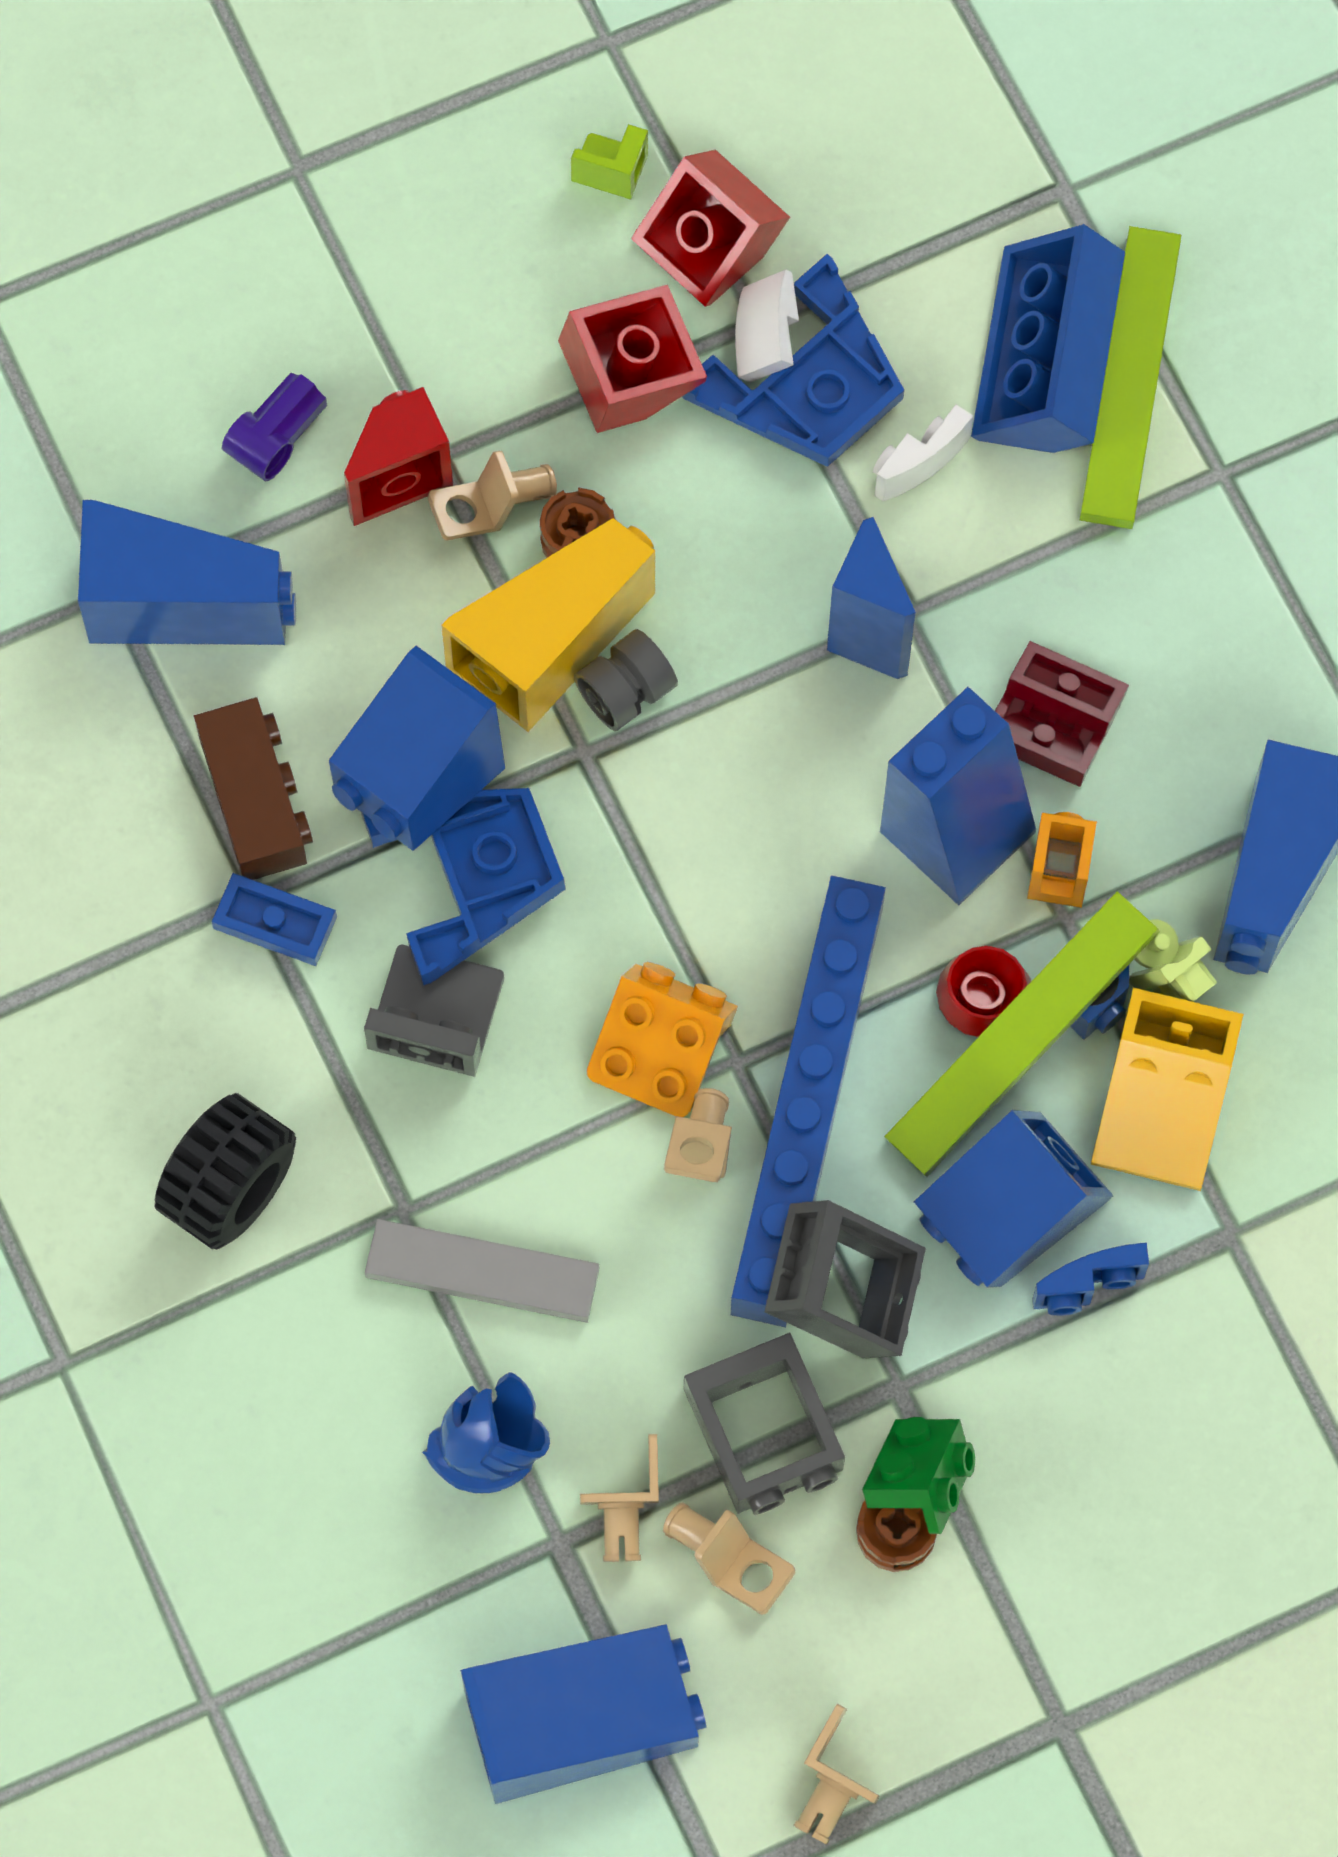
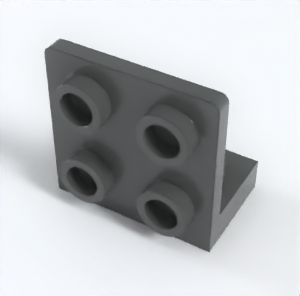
[364,944,504,1077]

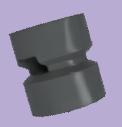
[574,629,678,731]

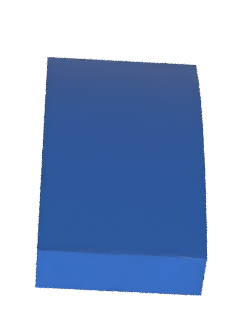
[1032,1242,1149,1316]

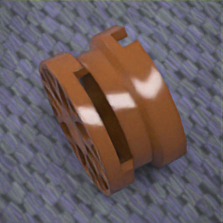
[540,487,615,558]
[856,1501,937,1572]

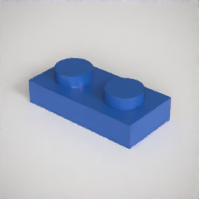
[212,873,337,966]

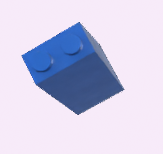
[78,500,296,645]
[880,687,1036,905]
[1213,739,1338,975]
[460,1624,707,1804]

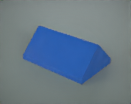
[827,517,916,679]

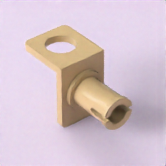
[427,451,557,540]
[664,1088,732,1182]
[580,1434,659,1562]
[663,1503,795,1615]
[794,1704,880,1844]

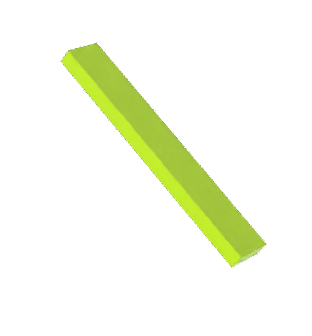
[1079,226,1182,529]
[884,891,1160,1177]

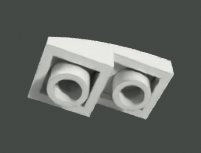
[735,270,799,383]
[873,404,973,501]

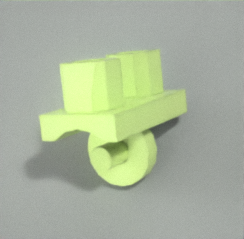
[1129,919,1217,1002]

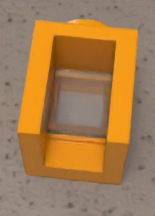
[1027,812,1097,908]

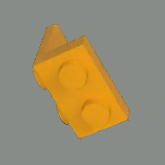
[587,962,738,1117]

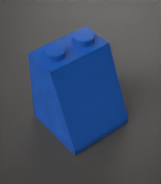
[329,645,505,851]
[914,1110,1114,1287]

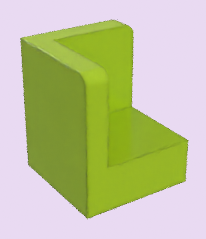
[571,124,648,200]

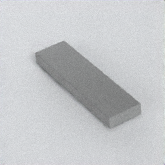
[365,1219,600,1323]

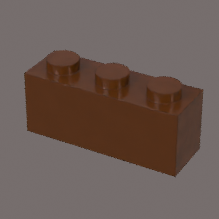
[194,697,313,880]

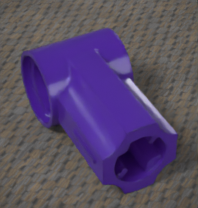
[221,372,327,482]

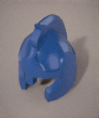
[422,1372,550,1493]

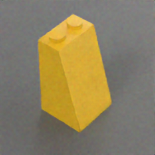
[441,518,655,732]

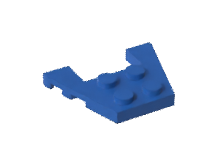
[682,254,904,467]
[360,788,566,986]

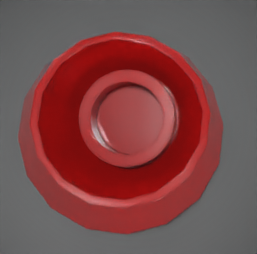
[936,946,1031,1037]

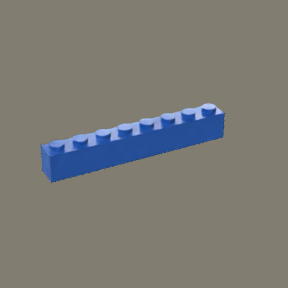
[730,875,886,1328]

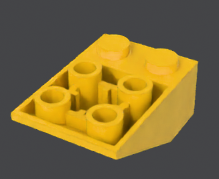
[1091,987,1244,1191]

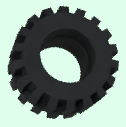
[154,1093,296,1250]

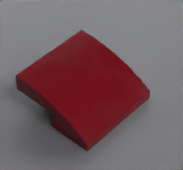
[995,641,1129,787]

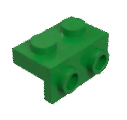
[862,1417,975,1534]

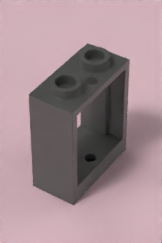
[764,1200,926,1358]
[684,1332,845,1515]

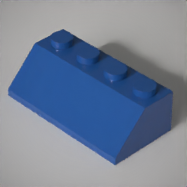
[971,224,1125,453]

